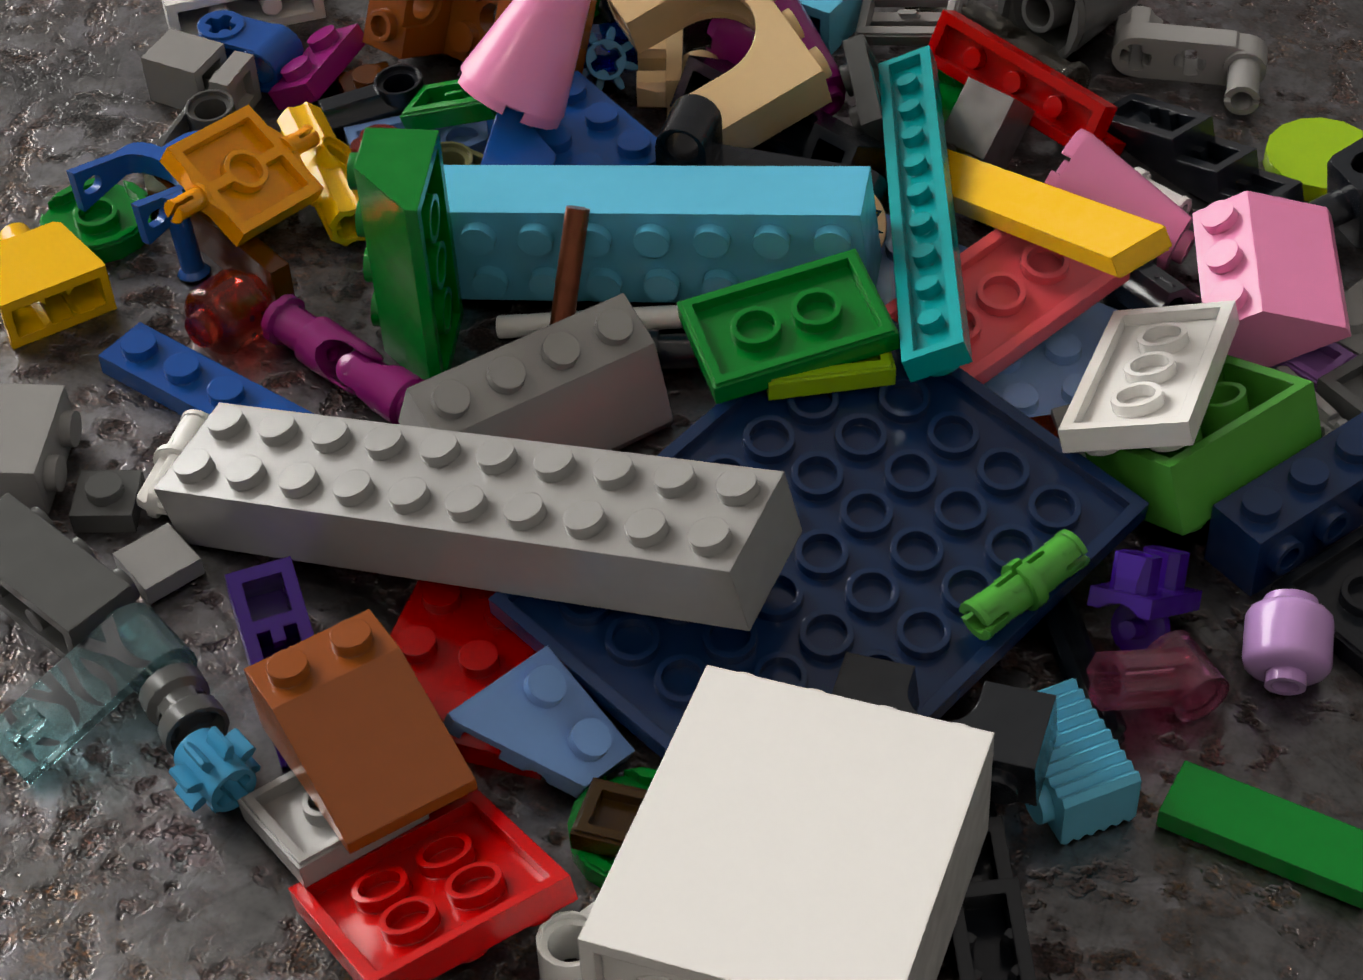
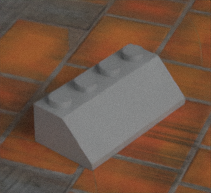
[398,293,674,451]

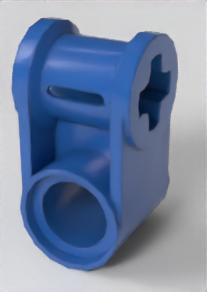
[197,10,304,93]

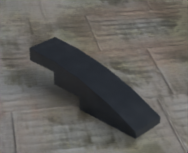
[1107,93,1304,204]
[947,802,1036,980]

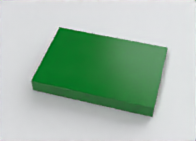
[676,248,900,404]

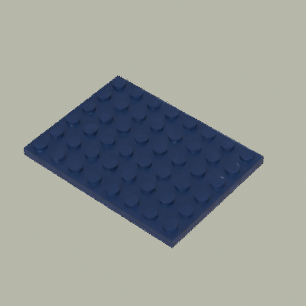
[489,319,1149,759]

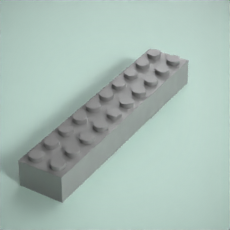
[154,402,802,631]

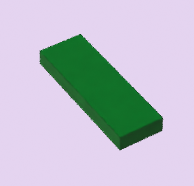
[1156,760,1363,909]

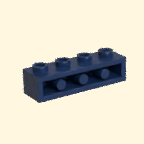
[1204,412,1363,597]

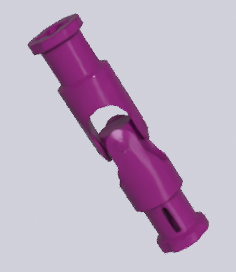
[261,294,424,424]

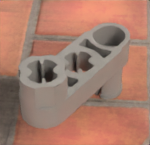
[1111,6,1268,115]

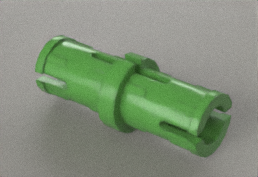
[959,529,1090,641]

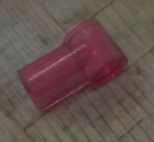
[1086,630,1229,722]

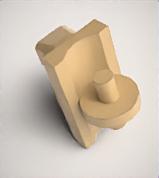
[636,29,718,116]

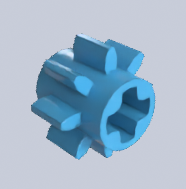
[582,27,638,91]
[169,726,261,813]

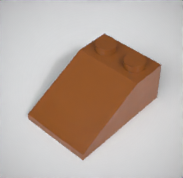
[244,609,478,854]

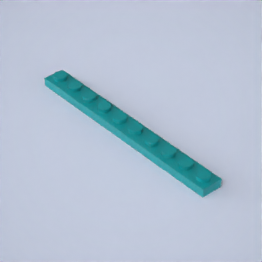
[878,45,973,382]

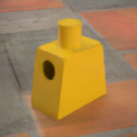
[0,222,117,350]

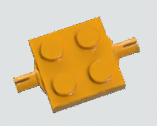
[159,104,324,247]

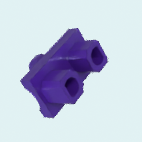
[1087,545,1202,657]

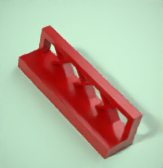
[928,9,1126,156]

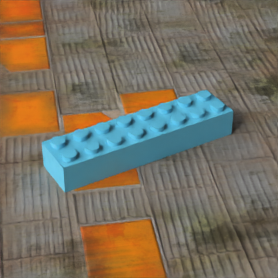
[444,165,882,303]

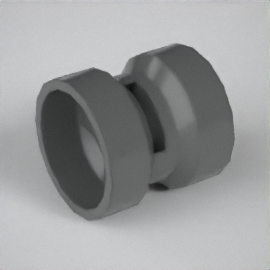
[139,662,230,756]

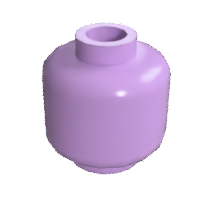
[1242,589,1335,696]

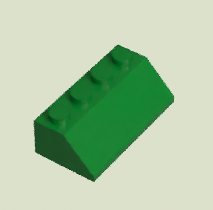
[347,127,464,380]

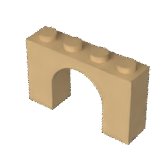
[607,0,832,149]

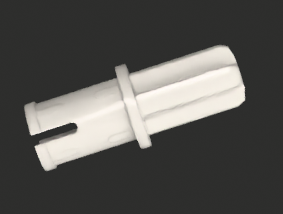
[136,409,209,518]

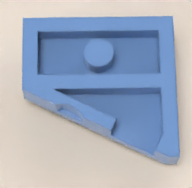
[443,646,635,798]

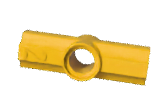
[277,101,366,246]

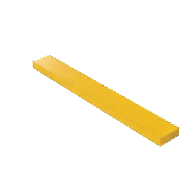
[947,149,1172,278]

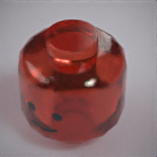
[184,268,273,355]

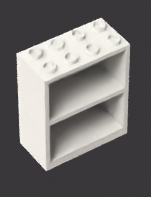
[577,665,995,980]

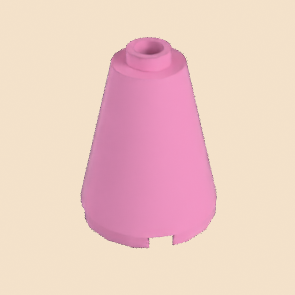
[457,0,591,130]
[1044,128,1195,270]

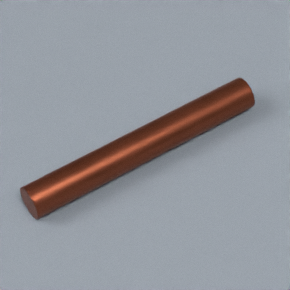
[549,205,590,325]

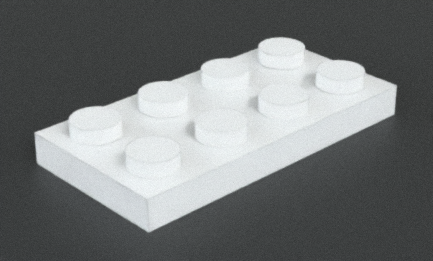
[1058,300,1240,456]

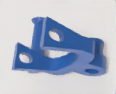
[66,131,211,282]

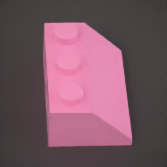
[1192,191,1351,367]

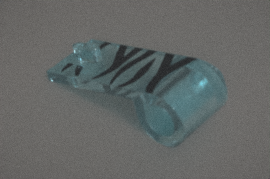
[0,603,198,785]

